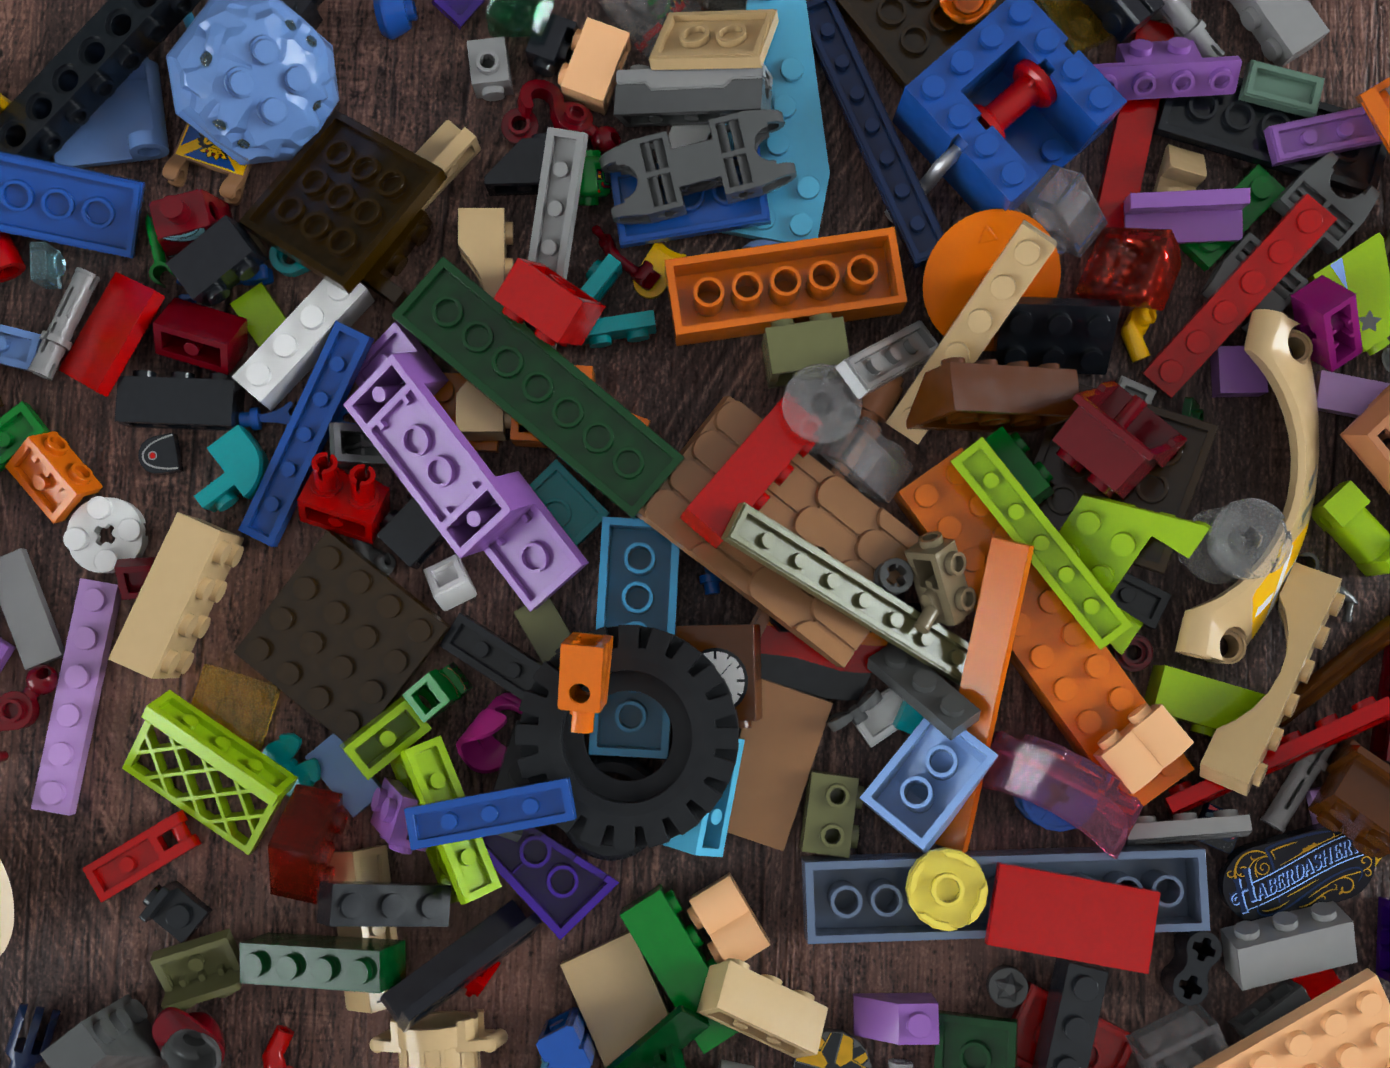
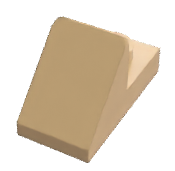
[1153,144,1207,192]

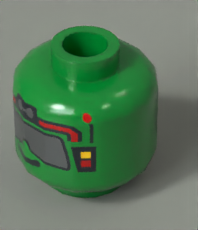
[578,150,612,206]

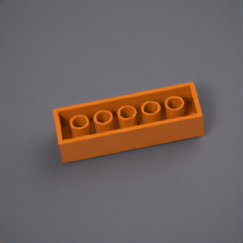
[665,227,907,346]

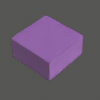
[1210,346,1268,398]

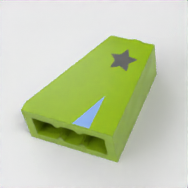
[1307,232,1390,356]

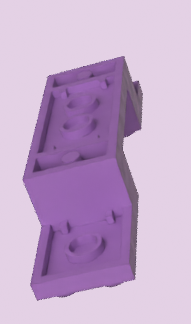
[343,321,589,612]

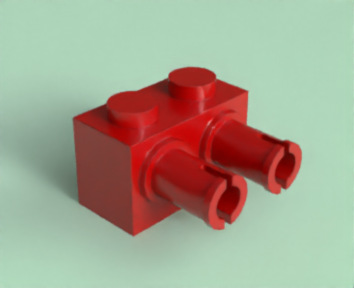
[297,452,391,545]

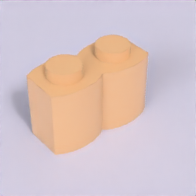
[1093,703,1194,794]
[687,872,771,964]

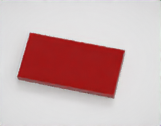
[985,862,1161,974]

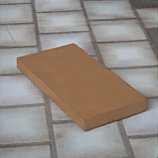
[727,678,833,851]

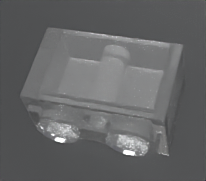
[1025,165,1108,258]
[819,416,915,504]

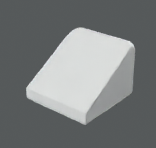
[423,554,477,611]

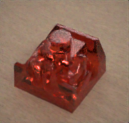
[1075,227,1182,311]

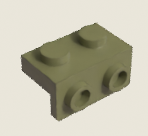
[150,929,242,1010]

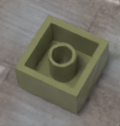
[761,313,850,389]

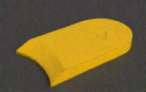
[633,242,686,299]

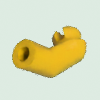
[1121,305,1157,363]

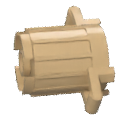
[369,1009,508,1068]

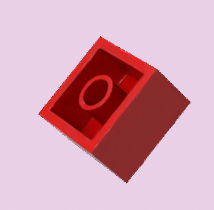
[493,258,606,347]

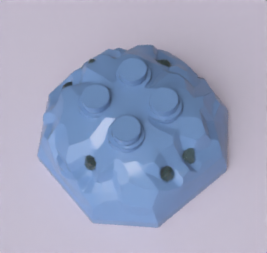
[166,0,340,165]

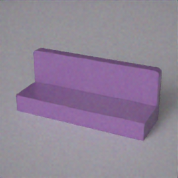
[1123,188,1250,246]

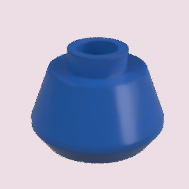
[373,0,418,40]

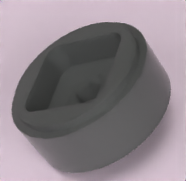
[986,965,1028,1008]

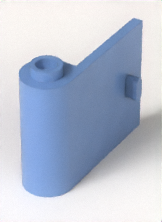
[54,57,169,168]

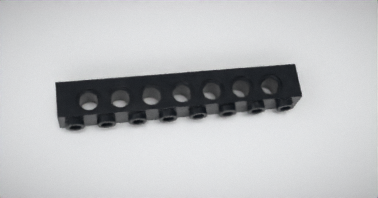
[0,0,201,161]

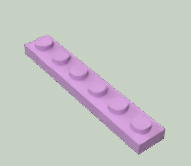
[31,578,121,816]

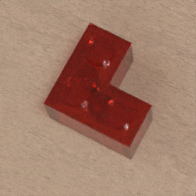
[268,784,348,904]

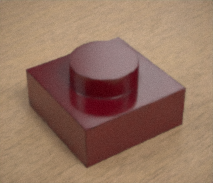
[114,557,156,600]

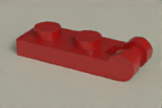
[82,810,202,903]

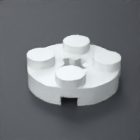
[63,496,148,573]

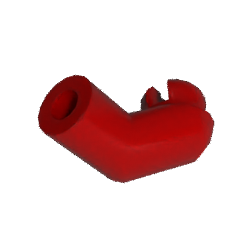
[262,1025,295,1068]

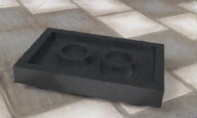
[991,297,1121,375]

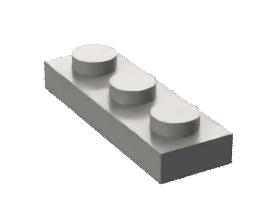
[1124,809,1253,845]

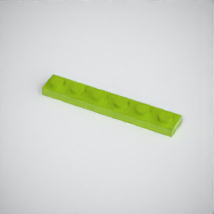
[950,437,1133,650]

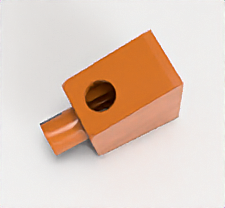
[557,632,614,734]

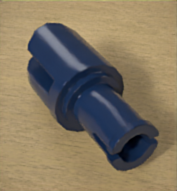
[5,1003,61,1068]

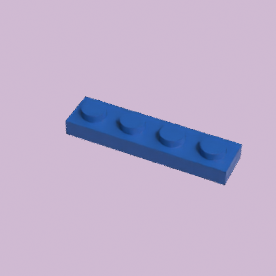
[404,777,577,850]

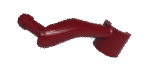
[592,225,661,290]

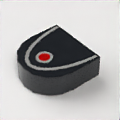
[138,433,184,475]

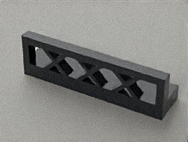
[380,899,542,1032]

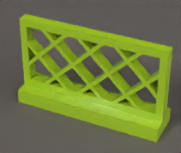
[122,690,298,855]
[390,735,502,905]

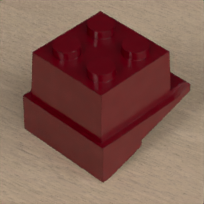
[1052,380,1188,499]

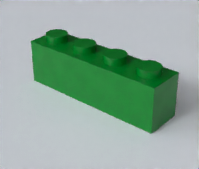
[620,884,738,1054]

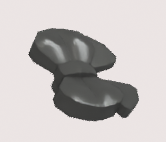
[826,688,883,732]

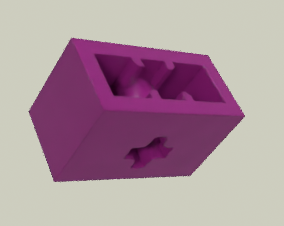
[1290,275,1363,372]

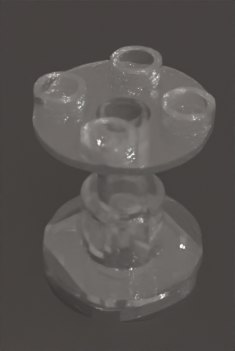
[782,364,862,457]
[1179,498,1292,584]

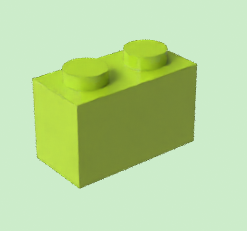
[339,696,432,780]

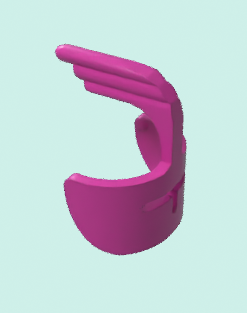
[456,692,522,774]

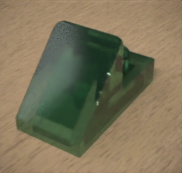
[485,0,555,37]

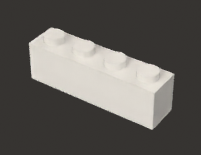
[232,279,375,411]

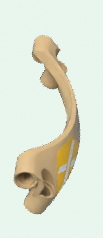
[1175,309,1319,664]

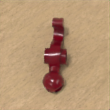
[517,79,621,155]
[0,664,59,762]

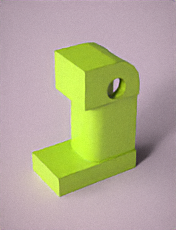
[1311,480,1390,577]

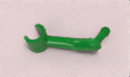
[145,214,175,288]

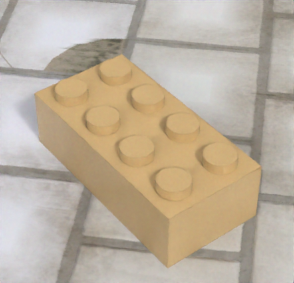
[108,512,244,679]

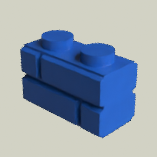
[536,1007,596,1068]

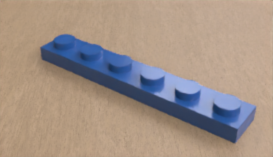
[238,321,374,547]

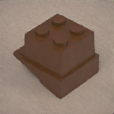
[1308,739,1390,859]

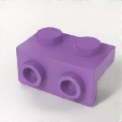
[370,777,427,854]

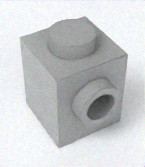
[467,36,514,101]

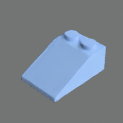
[860,718,999,853]

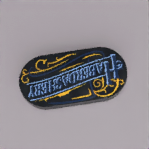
[1217,823,1376,921]

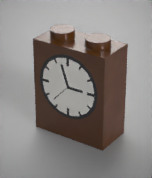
[676,624,762,728]

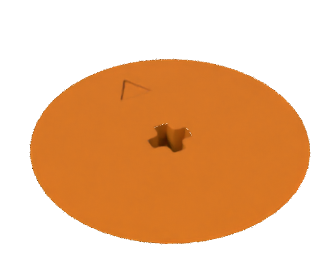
[923,209,1061,351]

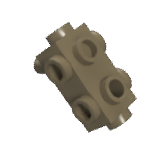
[905,531,976,634]

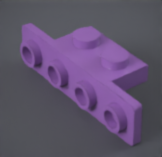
[1093,37,1242,100]

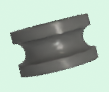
[873,558,913,596]

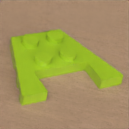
[1059,493,1211,655]

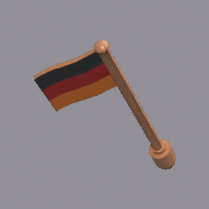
[750,376,904,701]

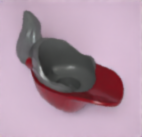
[152,1007,225,1068]

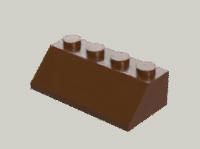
[906,357,1079,433]

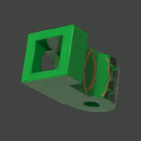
[402,662,473,723]

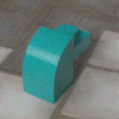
[194,425,269,512]

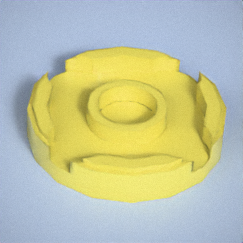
[905,847,988,931]

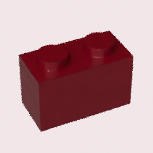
[153,297,248,375]

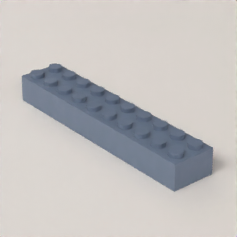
[801,843,1211,944]

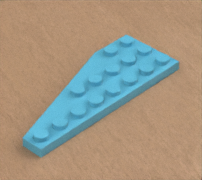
[719,0,830,243]

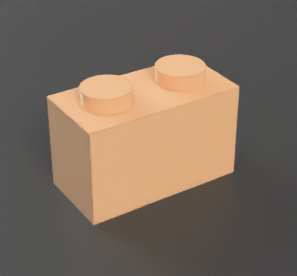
[557,17,631,115]

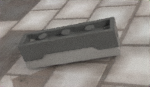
[614,64,773,127]

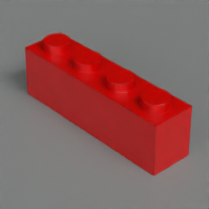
[680,394,822,549]

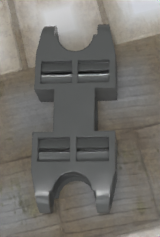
[599,109,797,224]
[1201,151,1380,333]

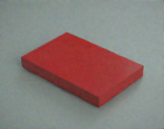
[58,272,165,397]
[1011,981,1138,1068]

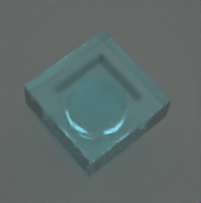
[30,241,66,289]

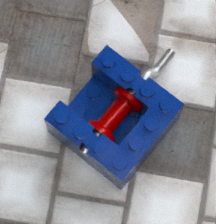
[884,0,1127,223]

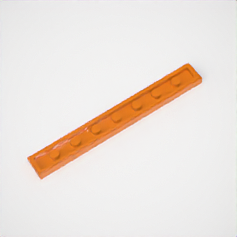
[935,537,1034,853]

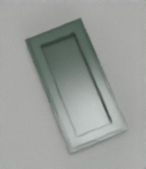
[1238,59,1325,118]

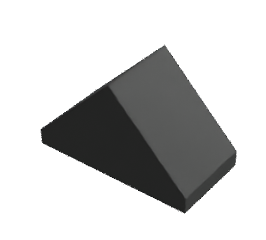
[329,422,389,470]

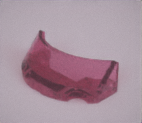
[982,731,1143,860]

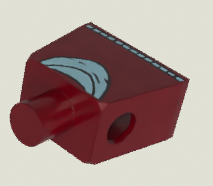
[149,189,233,259]

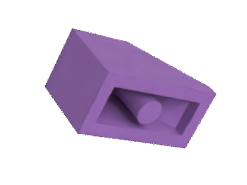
[853,993,939,1045]

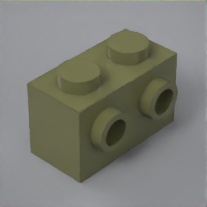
[799,770,864,858]

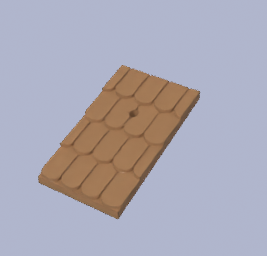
[637,395,919,668]

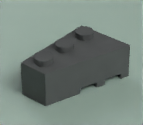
[40,994,167,1068]

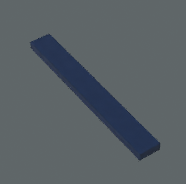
[806,0,944,269]

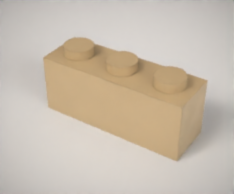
[697,958,828,1058]

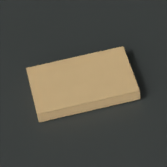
[649,9,779,70]
[560,931,669,1068]

